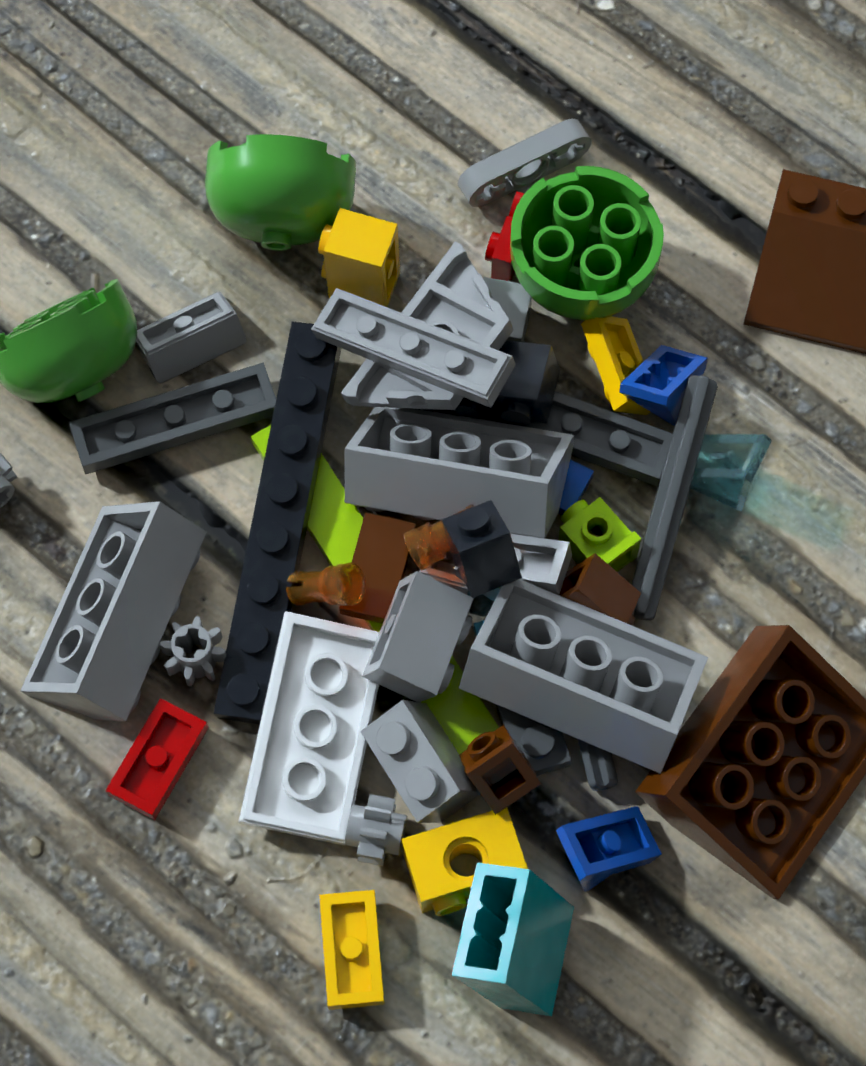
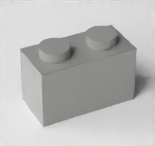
[362,571,474,702]
[360,700,480,823]

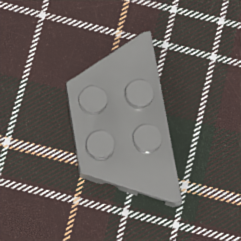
[341,242,514,410]

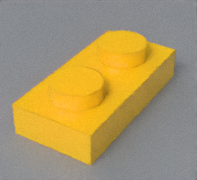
[581,316,650,415]
[319,890,385,1010]

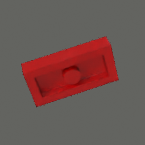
[105,698,209,820]

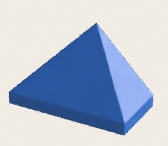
[619,345,707,426]

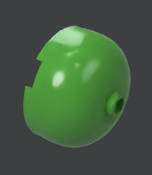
[205,134,356,250]
[510,166,664,320]
[0,279,137,403]

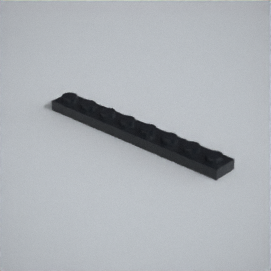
[214,322,341,724]

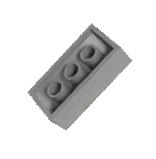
[345,407,574,538]
[21,501,206,721]
[459,579,708,774]

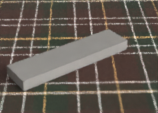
[311,288,516,408]

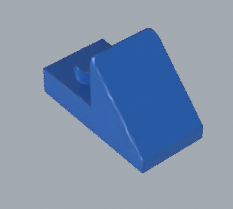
[556,806,662,892]

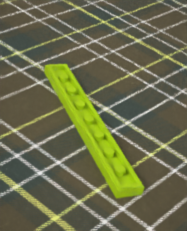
[251,425,499,755]

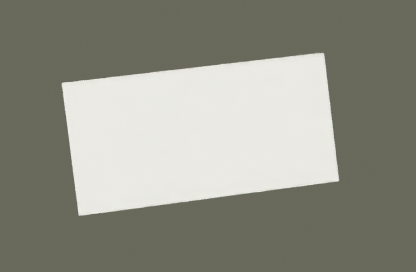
[238,611,379,846]

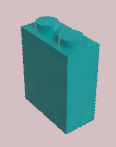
[452,862,575,1016]

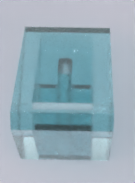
[690,434,772,512]

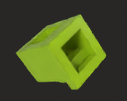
[558,497,641,572]

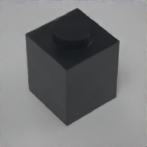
[442,500,522,598]

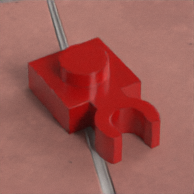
[485,191,525,282]

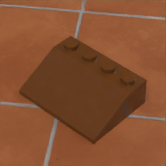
[743,169,866,354]
[635,625,866,900]

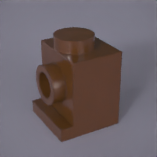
[459,725,541,815]

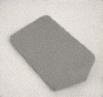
[136,292,246,383]

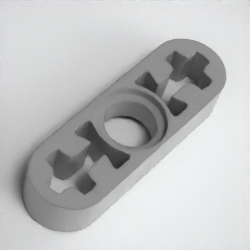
[458,119,592,207]

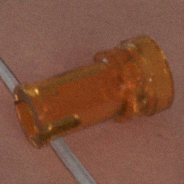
[404,504,474,571]
[286,563,366,606]

